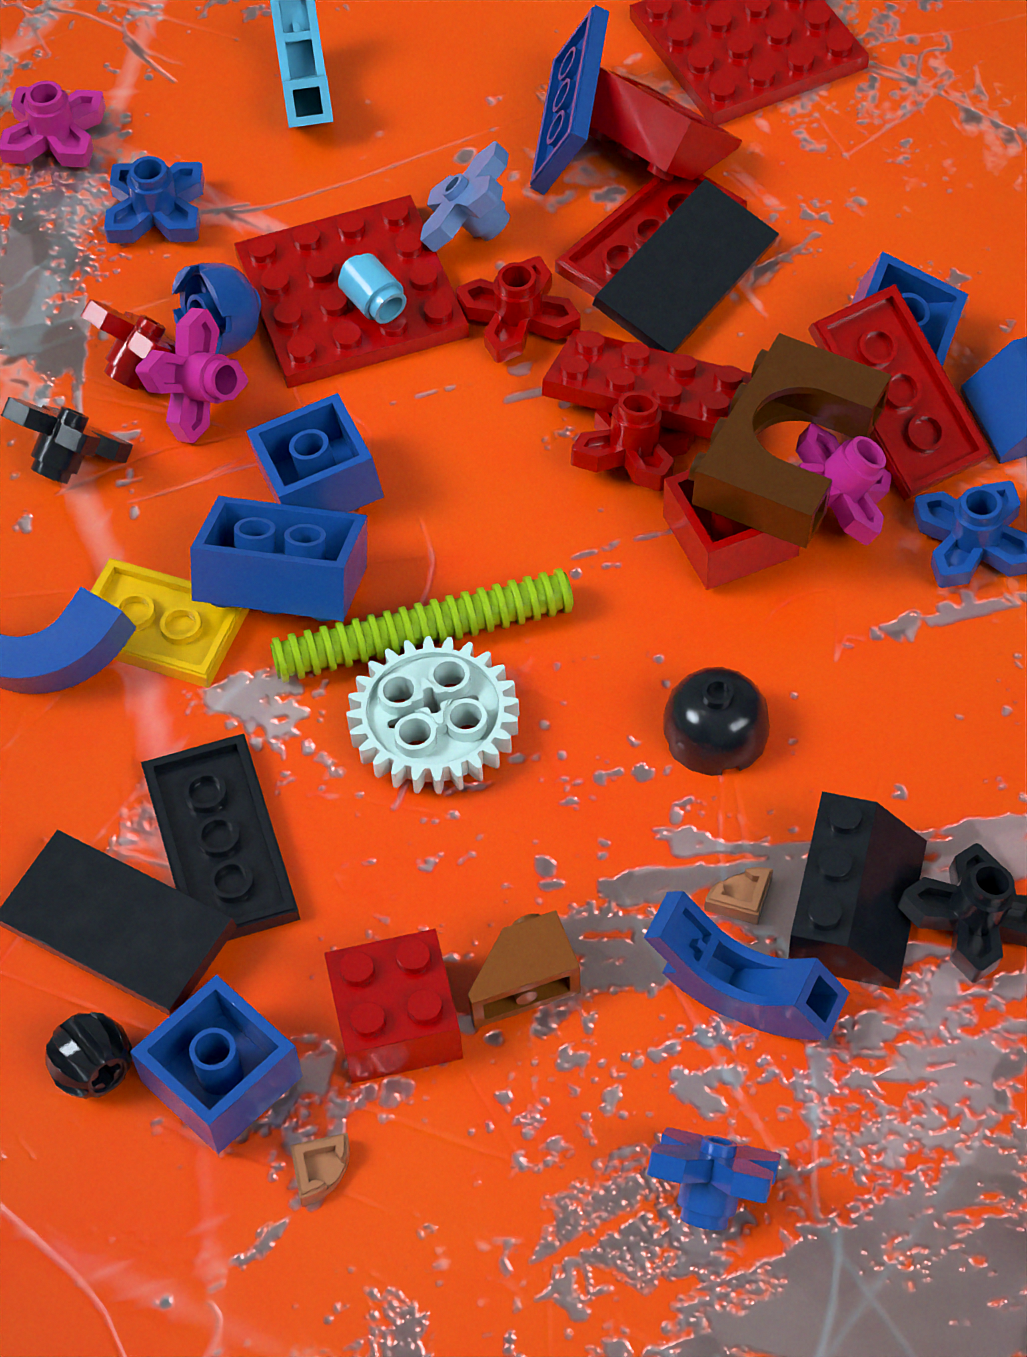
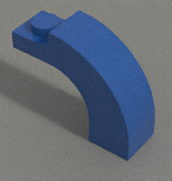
[0,587,136,694]
[644,891,850,1040]

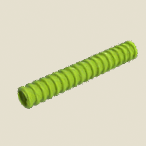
[270,568,574,683]

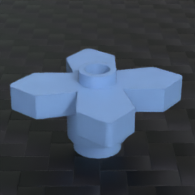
[420,141,510,252]

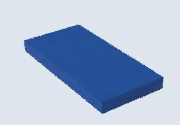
[530,5,609,195]

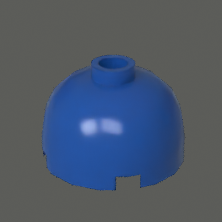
[172,262,261,356]

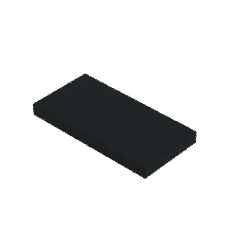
[592,179,779,354]
[141,733,300,941]
[0,829,237,1016]

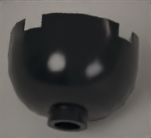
[663,667,770,776]

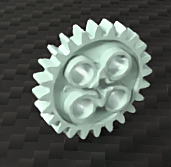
[346,636,520,794]

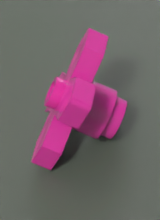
[0,81,106,167]
[135,308,248,443]
[795,423,892,546]

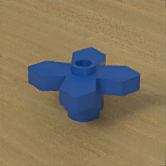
[104,156,205,243]
[913,481,1027,588]
[647,1127,781,1230]

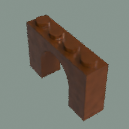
[688,333,892,549]

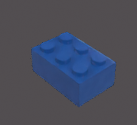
[190,496,367,621]

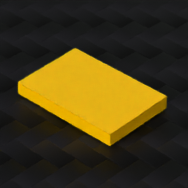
[91,558,249,688]

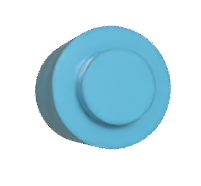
[338,253,407,324]

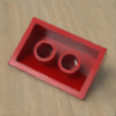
[588,67,742,182]

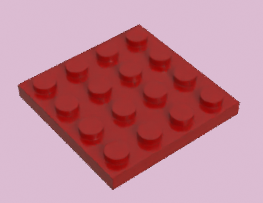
[630,0,869,125]
[234,195,469,388]

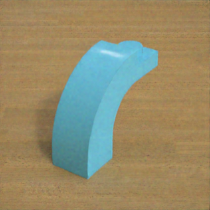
[270,0,334,128]

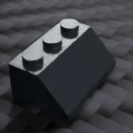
[788,791,927,990]

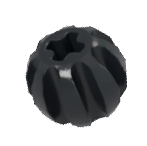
[45,1012,132,1099]

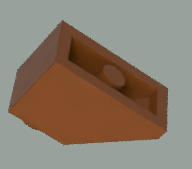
[468,910,581,1029]

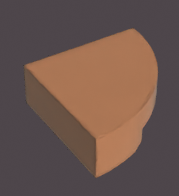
[704,867,773,925]
[290,1133,350,1207]

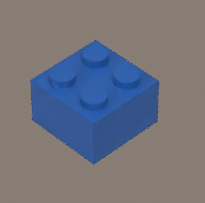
[246,393,384,513]
[130,974,303,1154]

